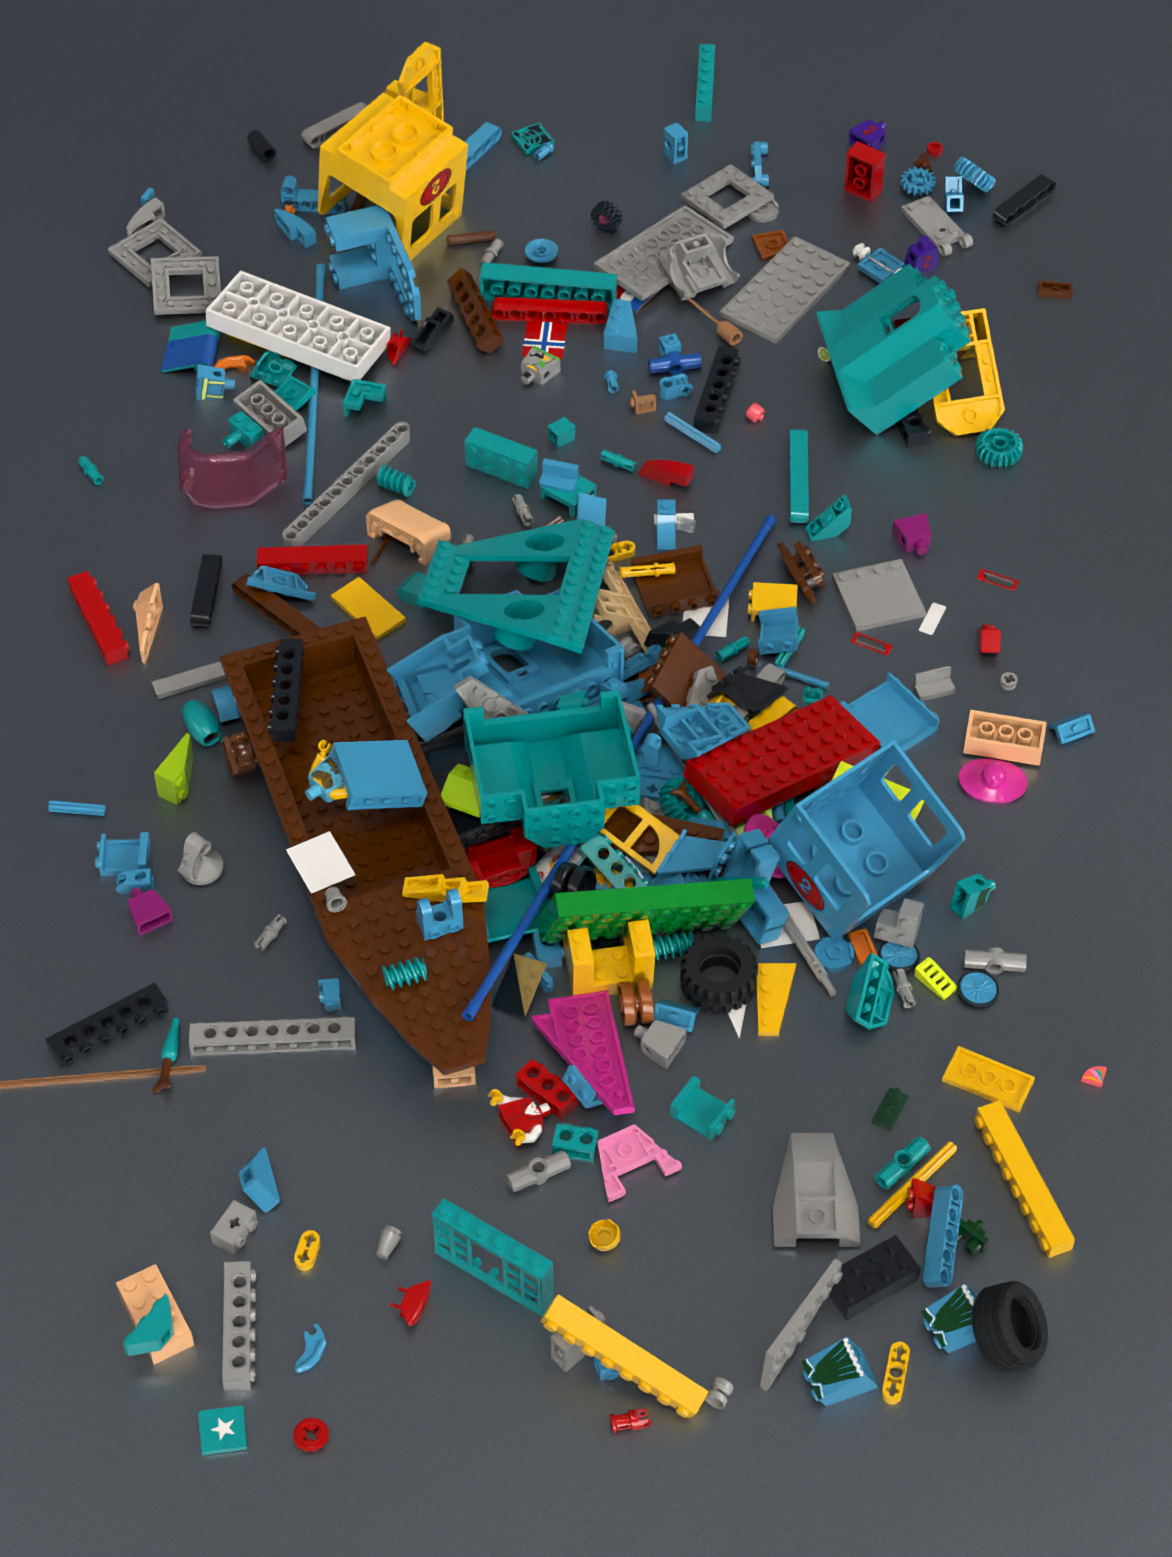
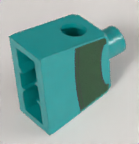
[949,874,996,919]

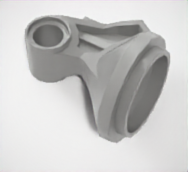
[177,832,224,885]

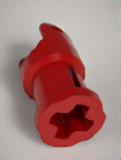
[609,1409,651,1434]

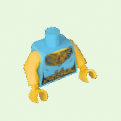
[305,740,348,802]

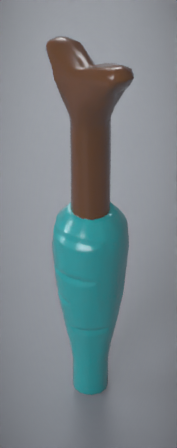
[669,781,716,820]
[152,1018,180,1094]

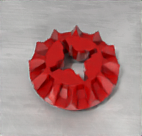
[293,1418,329,1453]

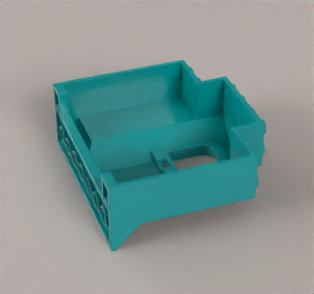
[816,264,971,435]
[463,690,641,848]

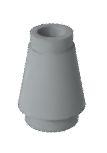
[376,1225,401,1260]

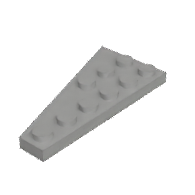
[760,1259,843,1391]

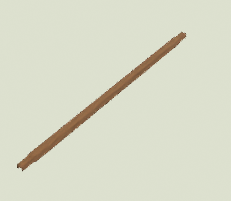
[0,1065,206,1089]

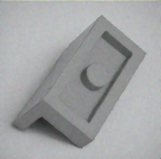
[913,666,955,701]

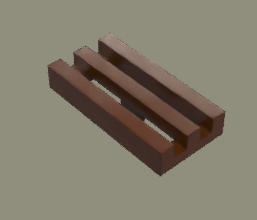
[1038,280,1073,299]

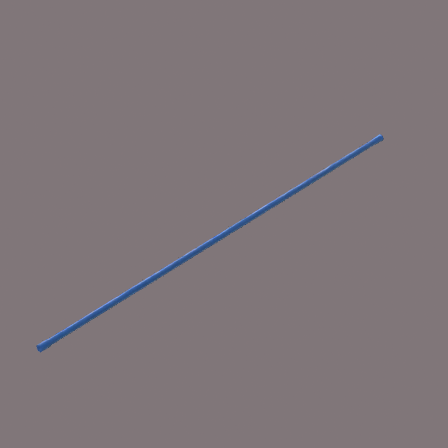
[462,515,776,1021]

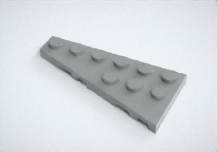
[454,675,530,719]

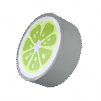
[817,344,831,362]

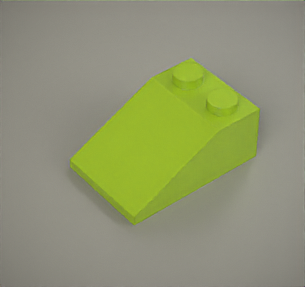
[154,733,194,805]

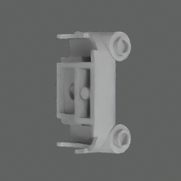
[658,232,740,301]

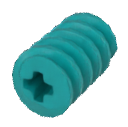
[376,464,416,497]
[652,931,694,961]
[381,955,427,990]

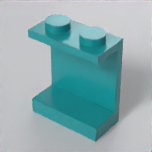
[670,1076,736,1140]

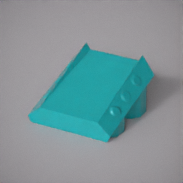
[250,350,298,387]
[395,572,428,608]

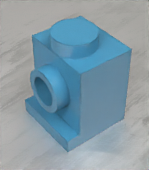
[318,978,341,1012]

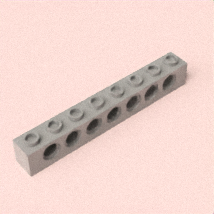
[189,1016,356,1056]

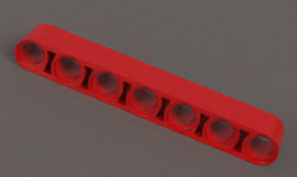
[491,297,609,324]

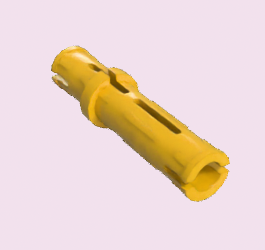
[619,562,675,578]

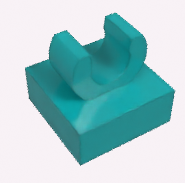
[802,686,823,706]

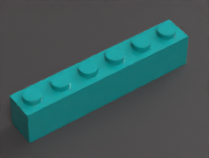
[695,44,715,122]

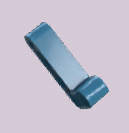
[281,176,348,214]

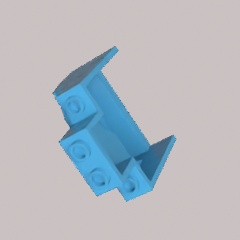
[387,633,490,742]

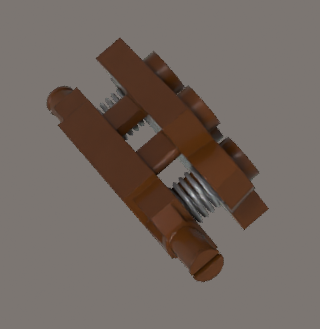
[777,541,826,604]

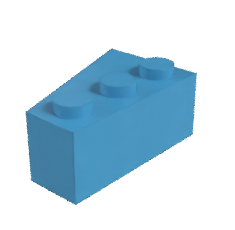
[604,299,638,353]

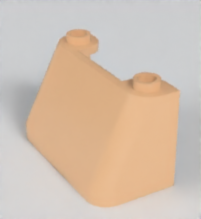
[366,499,451,566]

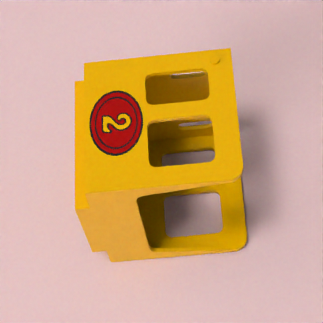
[317,92,468,261]

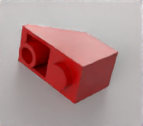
[977,624,1001,653]
[906,1178,936,1219]

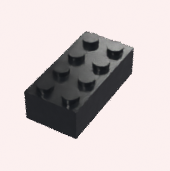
[829,1235,921,1321]

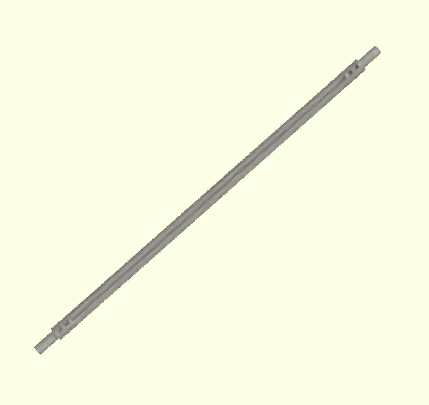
[647,703,837,997]

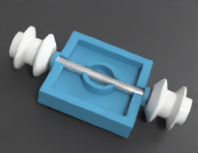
[853,243,905,283]

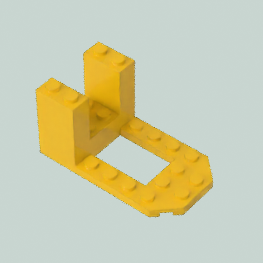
[385,42,444,121]
[931,308,1005,437]
[562,868,655,995]

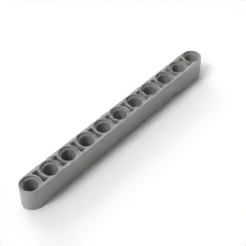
[282,422,410,547]

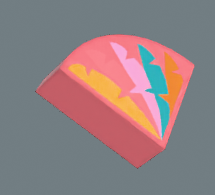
[1081,1066,1107,1088]

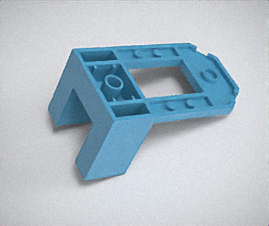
[324,205,422,322]

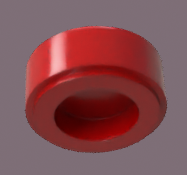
[926,142,943,157]

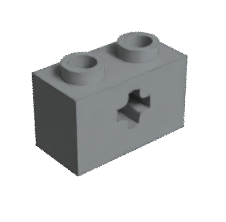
[210,1200,258,1255]

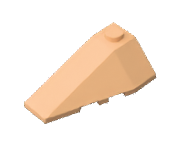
[133,583,163,664]

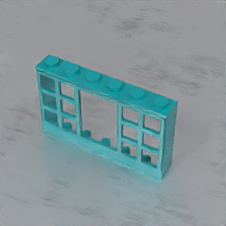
[431,1198,554,1316]

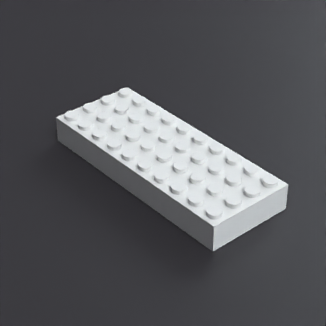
[206,271,390,382]

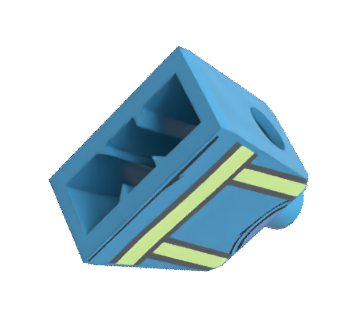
[195,364,235,400]

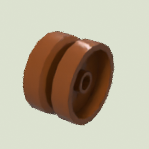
[618,979,654,1026]

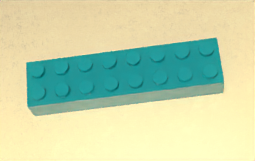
[480,262,617,313]

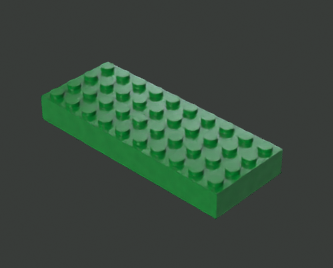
[537,878,755,944]

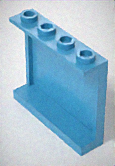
[840,672,939,752]
[329,740,428,810]

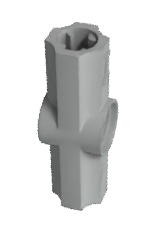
[964,947,1026,974]
[506,1150,571,1193]

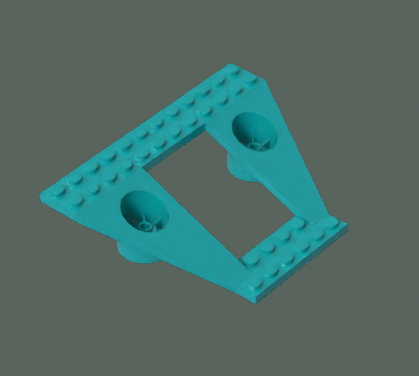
[416,519,615,654]

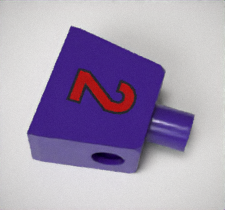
[848,120,887,150]
[904,236,939,274]

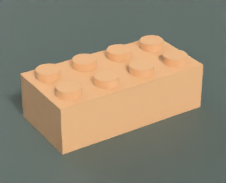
[963,710,1047,766]
[116,1264,194,1364]

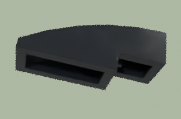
[410,307,454,352]
[644,618,700,647]

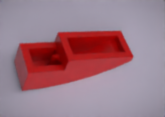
[638,460,694,487]

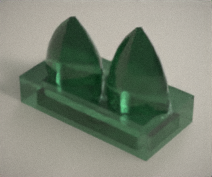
[872,1087,909,1132]

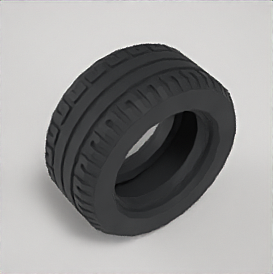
[972,1281,1048,1370]

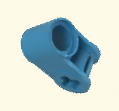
[658,373,693,400]

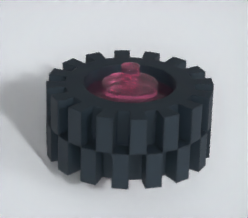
[590,200,622,233]

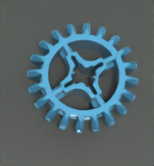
[953,157,996,192]

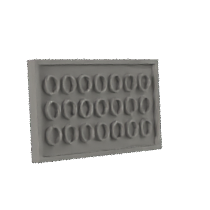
[593,205,734,301]
[720,236,851,344]

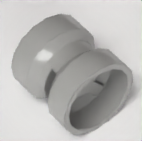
[705,1377,734,1409]

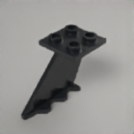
[707,663,788,720]

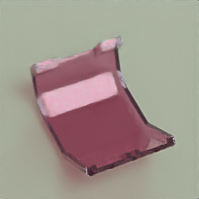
[177,428,288,509]

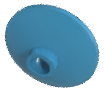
[525,239,558,263]

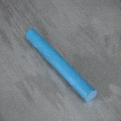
[776,666,830,690]

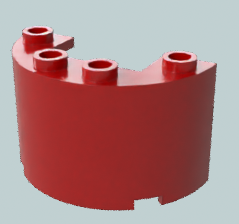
[464,826,537,888]

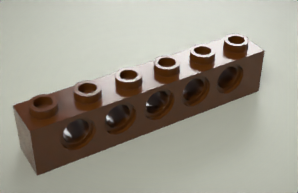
[447,268,504,354]

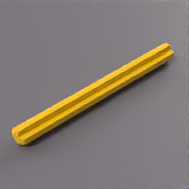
[868,1141,957,1229]

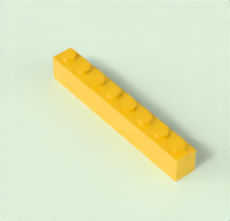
[974,1100,1075,1258]
[540,1294,709,1418]

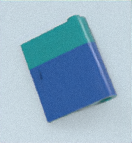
[161,321,221,373]

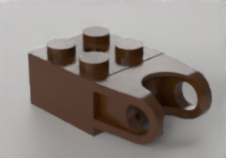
[220,731,258,778]

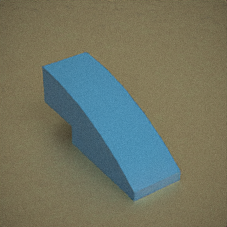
[274,208,317,248]

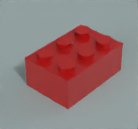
[844,141,886,202]

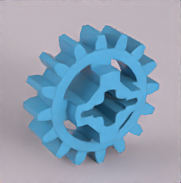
[900,167,936,196]

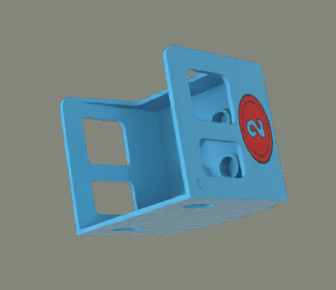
[768,740,965,942]

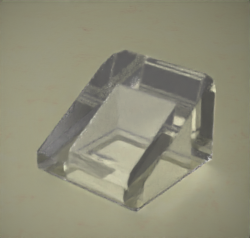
[676,516,697,533]

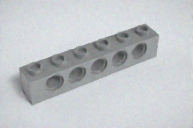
[222,1261,256,1392]

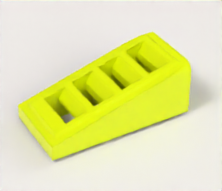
[914,957,957,1001]

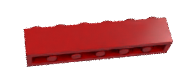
[257,544,368,575]
[67,571,130,666]

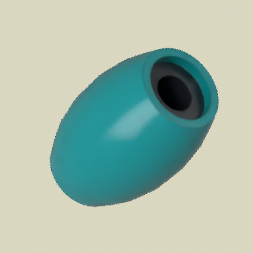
[182,699,221,746]

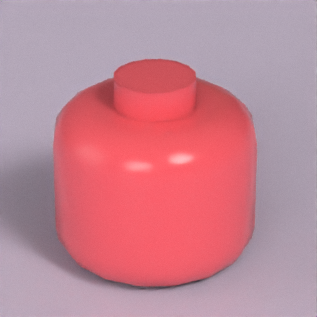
[745,403,765,423]

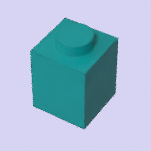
[547,417,576,448]

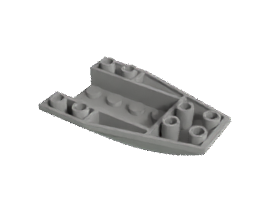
[773,1133,861,1247]

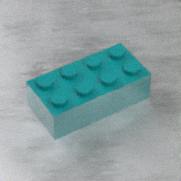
[464,427,538,489]

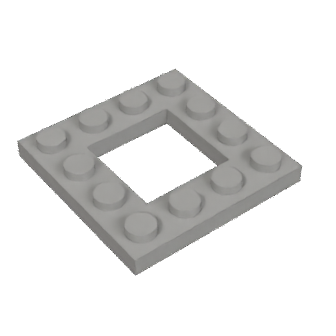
[681,164,774,229]
[108,218,202,287]
[151,256,221,315]

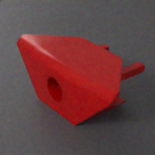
[386,329,412,366]
[390,1280,432,1326]

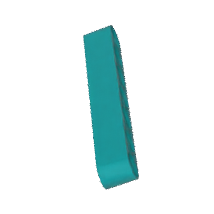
[789,429,809,524]

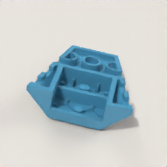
[655,702,750,760]

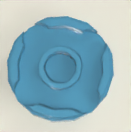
[814,936,854,973]

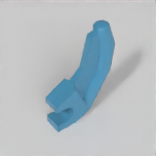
[294,1323,326,1374]

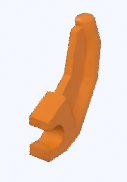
[213,355,256,372]

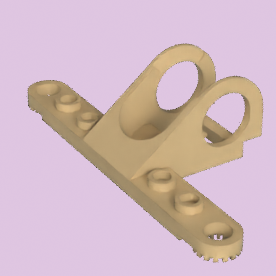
[592,559,651,653]

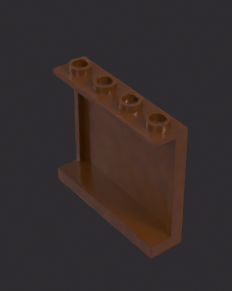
[631,545,720,619]
[641,632,727,707]

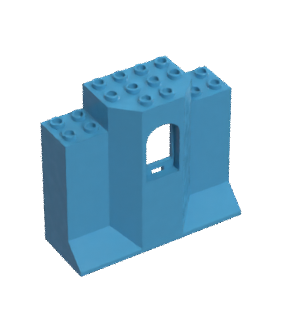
[434,589,624,714]

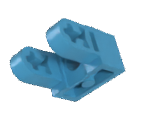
[416,888,464,941]

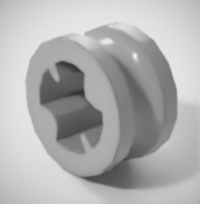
[999,672,1018,690]

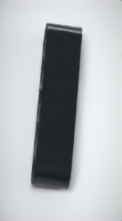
[992,174,1056,227]
[190,554,222,627]

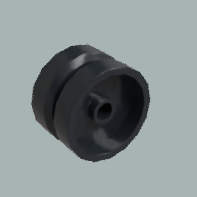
[551,861,597,897]

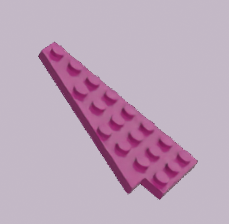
[531,990,635,1115]

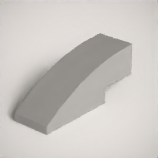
[126,197,165,236]

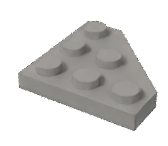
[686,666,718,707]

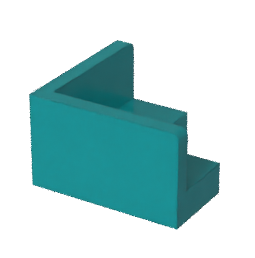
[343,379,387,417]

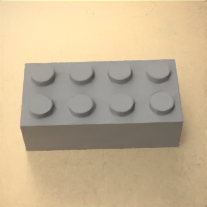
[233,380,307,451]

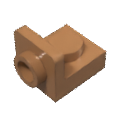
[629,390,656,414]

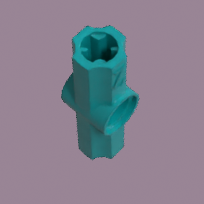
[874,1136,931,1190]

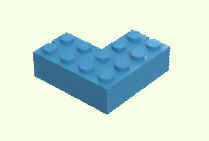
[722,829,790,945]

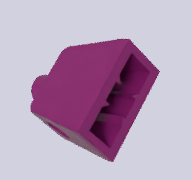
[892,513,931,555]
[127,888,173,936]

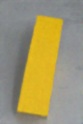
[402,874,489,903]

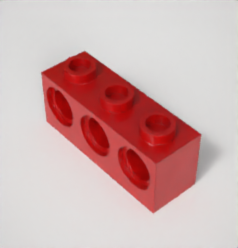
[515,1059,578,1121]

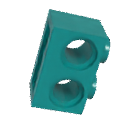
[552,1123,598,1162]

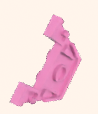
[597,1124,682,1202]

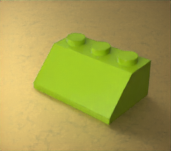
[441,763,480,818]

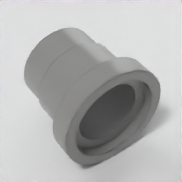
[325,887,347,913]

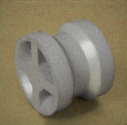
[620,637,641,660]

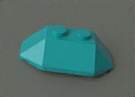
[845,953,895,1030]

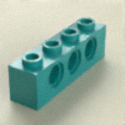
[580,833,651,889]

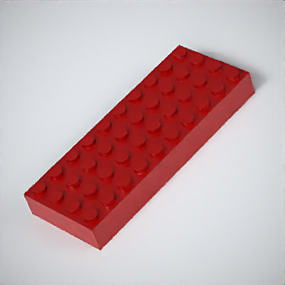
[683,695,881,826]

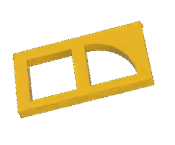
[598,805,680,875]

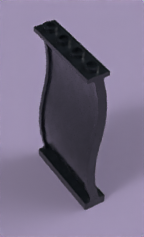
[417,719,522,849]

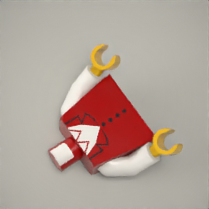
[488,1089,551,1147]

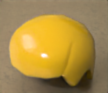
[588,1219,621,1251]

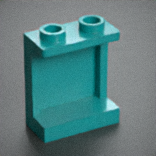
[540,475,596,518]

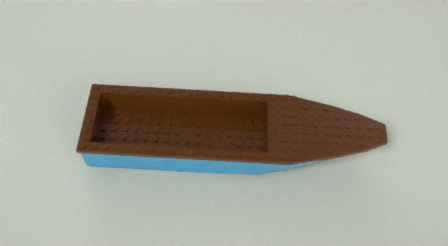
[219,616,491,1075]

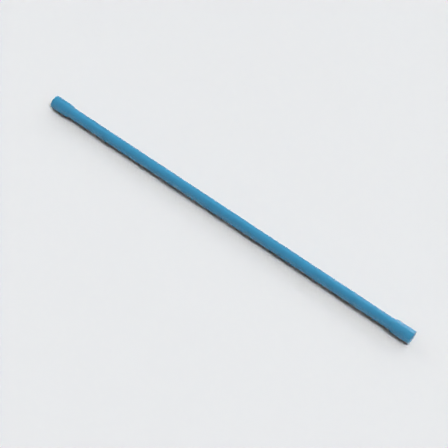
[302,264,326,505]

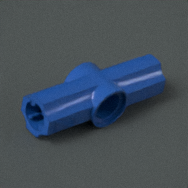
[648,352,702,375]

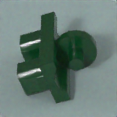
[957,1218,988,1256]

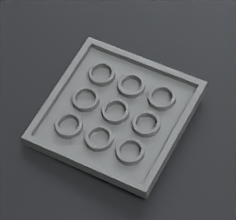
[832,559,926,632]

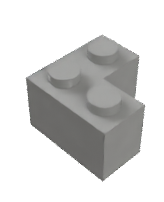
[874,898,924,948]

